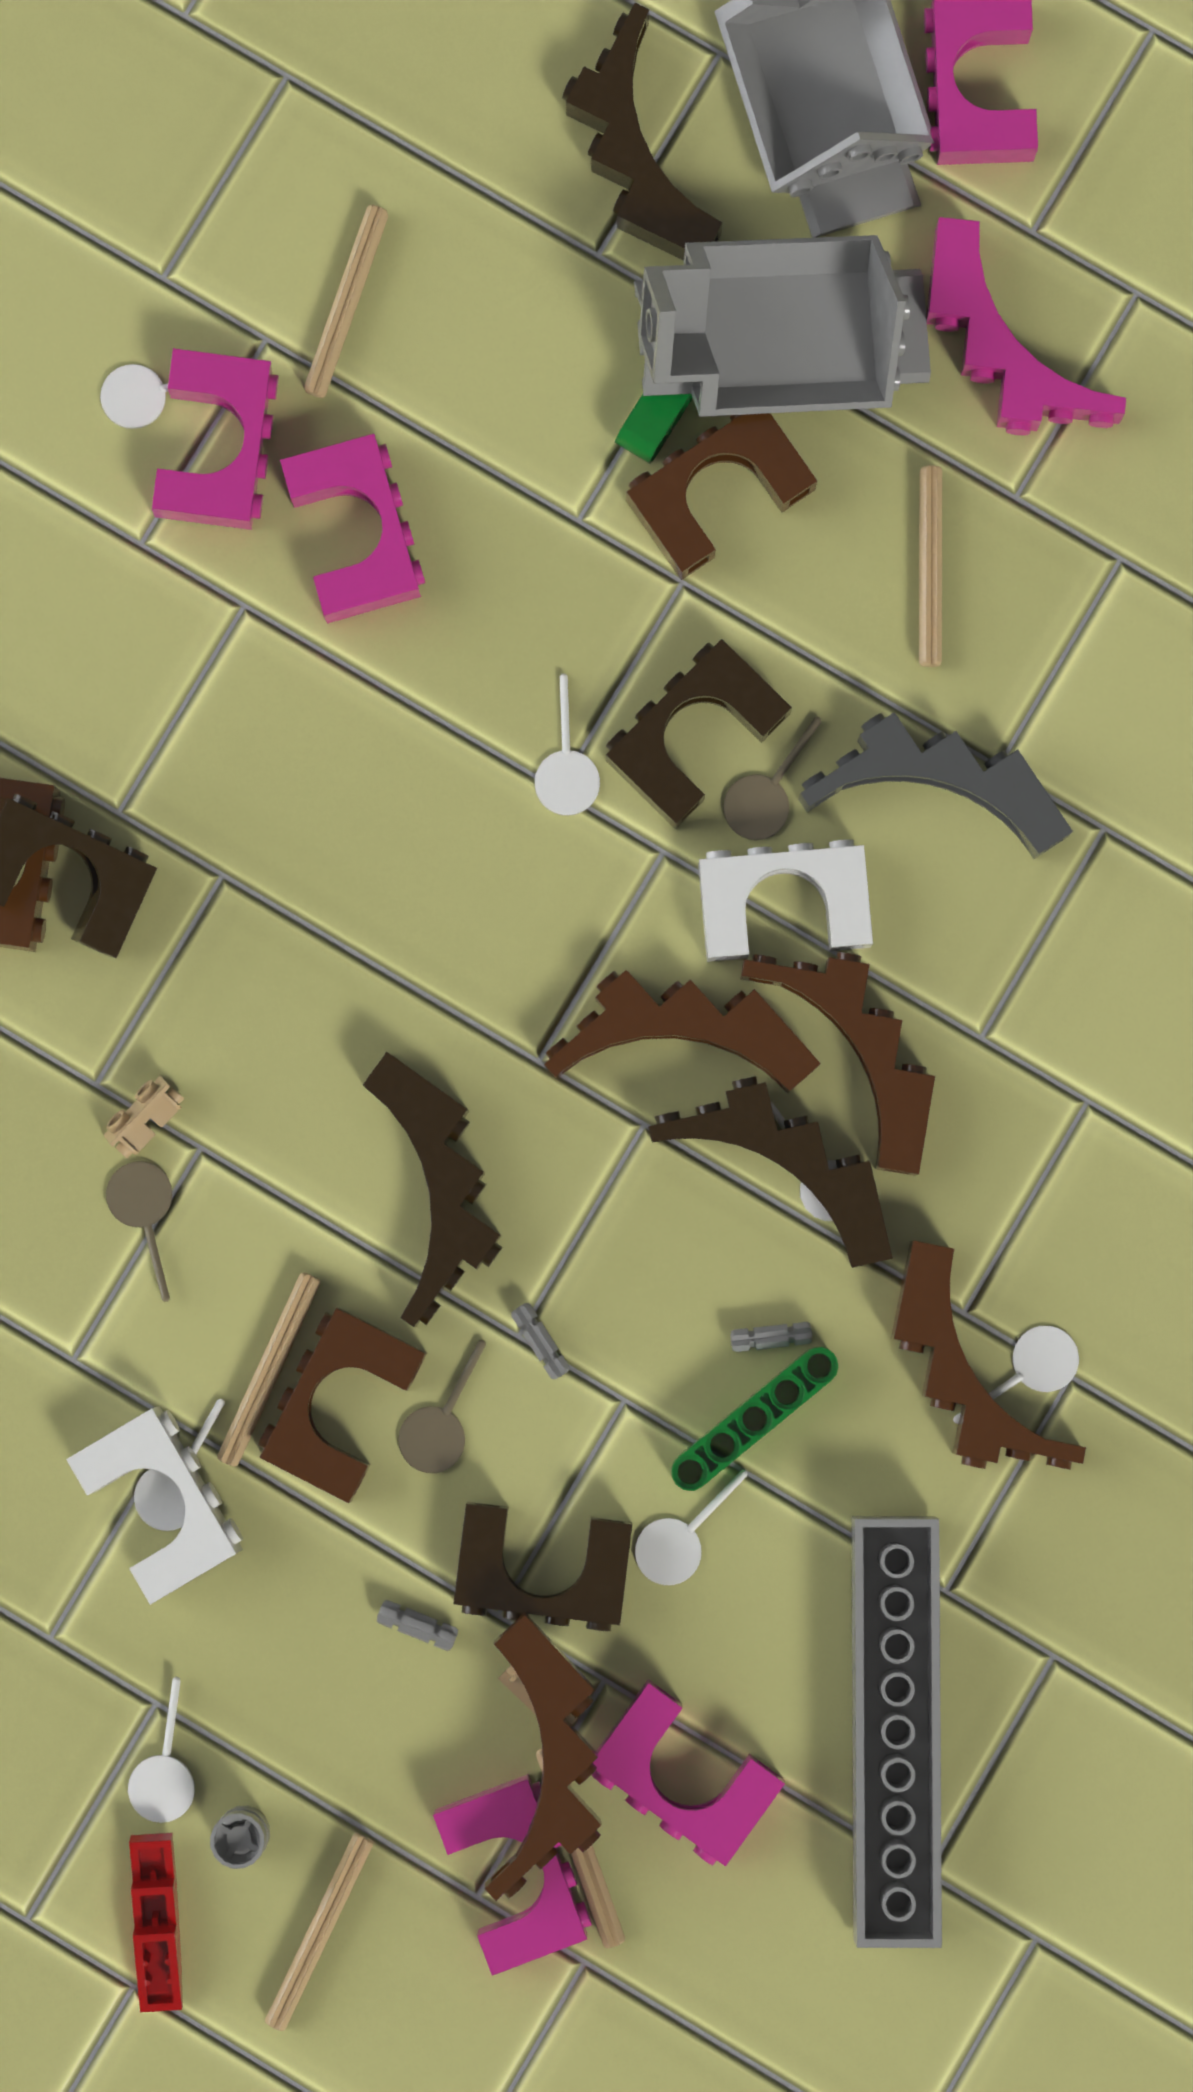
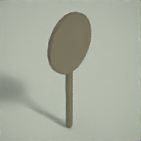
[724,717,821,840]
[106,1161,172,1302]
[399,1340,486,1473]

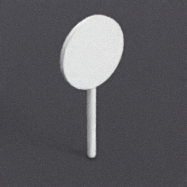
[100,364,169,429]
[535,673,600,816]
[953,1326,1079,1424]
[134,1398,225,1531]
[635,1470,748,1585]
[128,1677,195,1823]

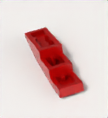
[129,1833,183,2013]

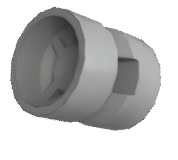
[210,1806,270,1869]

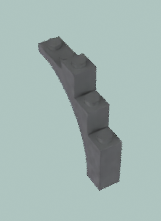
[798,712,1073,859]

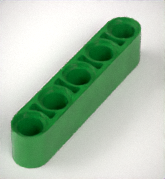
[615,394,693,464]
[671,1347,839,1491]

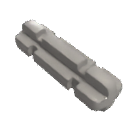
[511,1303,570,1380]
[730,1322,812,1352]
[377,1600,458,1651]

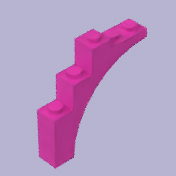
[926,217,1126,436]

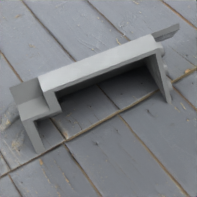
[714,0,935,238]
[634,235,931,417]

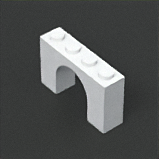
[698,840,873,962]
[66,1406,243,1605]

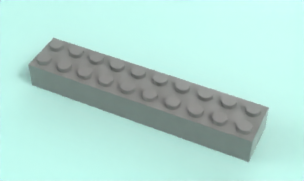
[852,1516,942,1948]

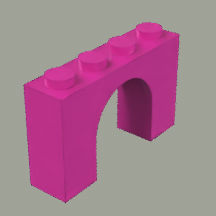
[924,0,1038,165]
[152,348,279,530]
[280,434,425,624]
[591,1679,785,1867]
[433,1774,592,1976]

